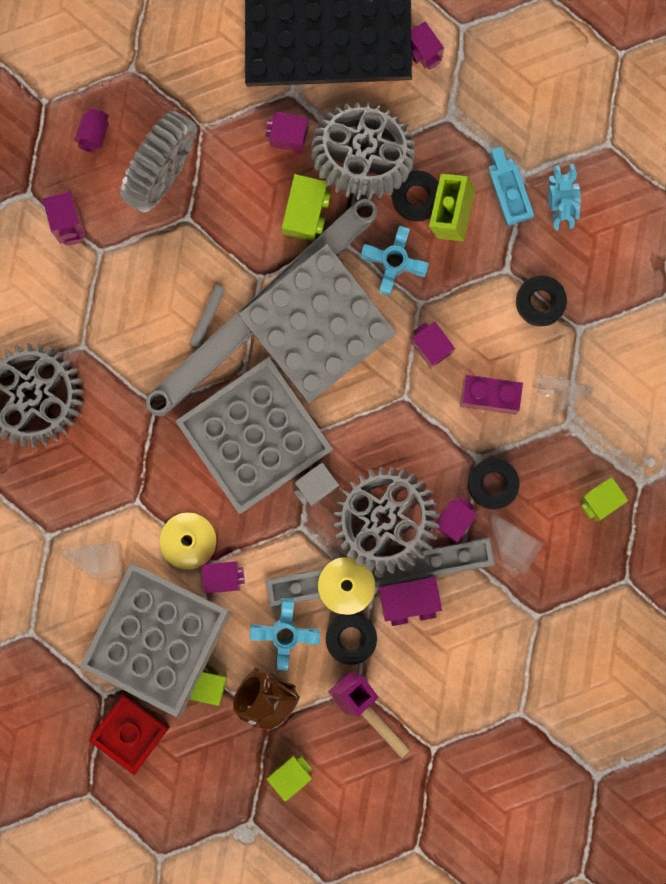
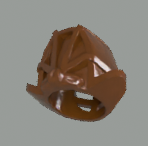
[233,667,300,730]

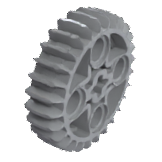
[311,102,415,201]
[120,111,197,213]
[0,343,85,448]
[334,467,440,573]

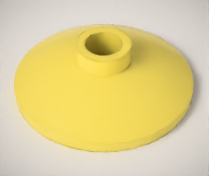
[160,513,217,570]
[318,557,375,615]

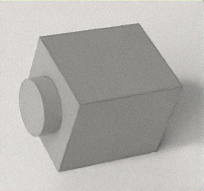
[294,463,339,507]

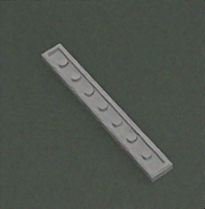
[265,537,495,608]

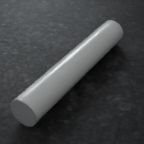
[189,285,225,349]

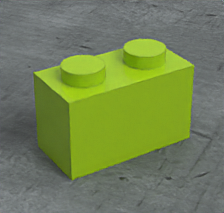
[282,174,332,242]
[429,174,476,242]

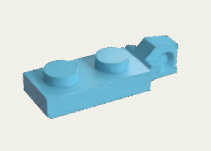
[488,147,534,227]

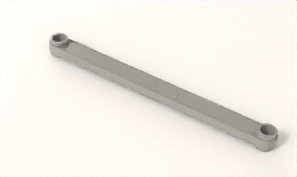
[146,199,377,417]

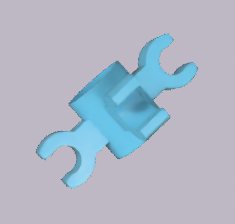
[548,164,581,230]
[361,226,429,296]
[250,598,320,671]

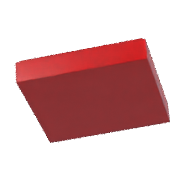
[88,693,170,775]

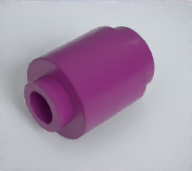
[74,108,109,152]

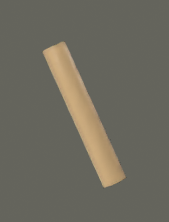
[361,706,410,758]

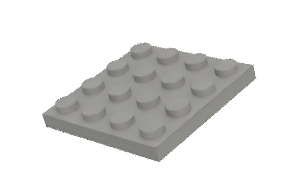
[238,244,397,403]
[175,357,333,515]
[80,563,231,718]

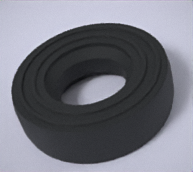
[392,170,439,222]
[516,275,567,327]
[468,458,520,510]
[326,613,377,665]

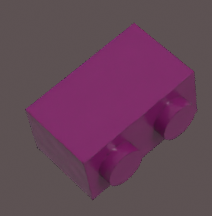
[43,192,87,245]
[460,375,523,415]
[378,577,442,626]

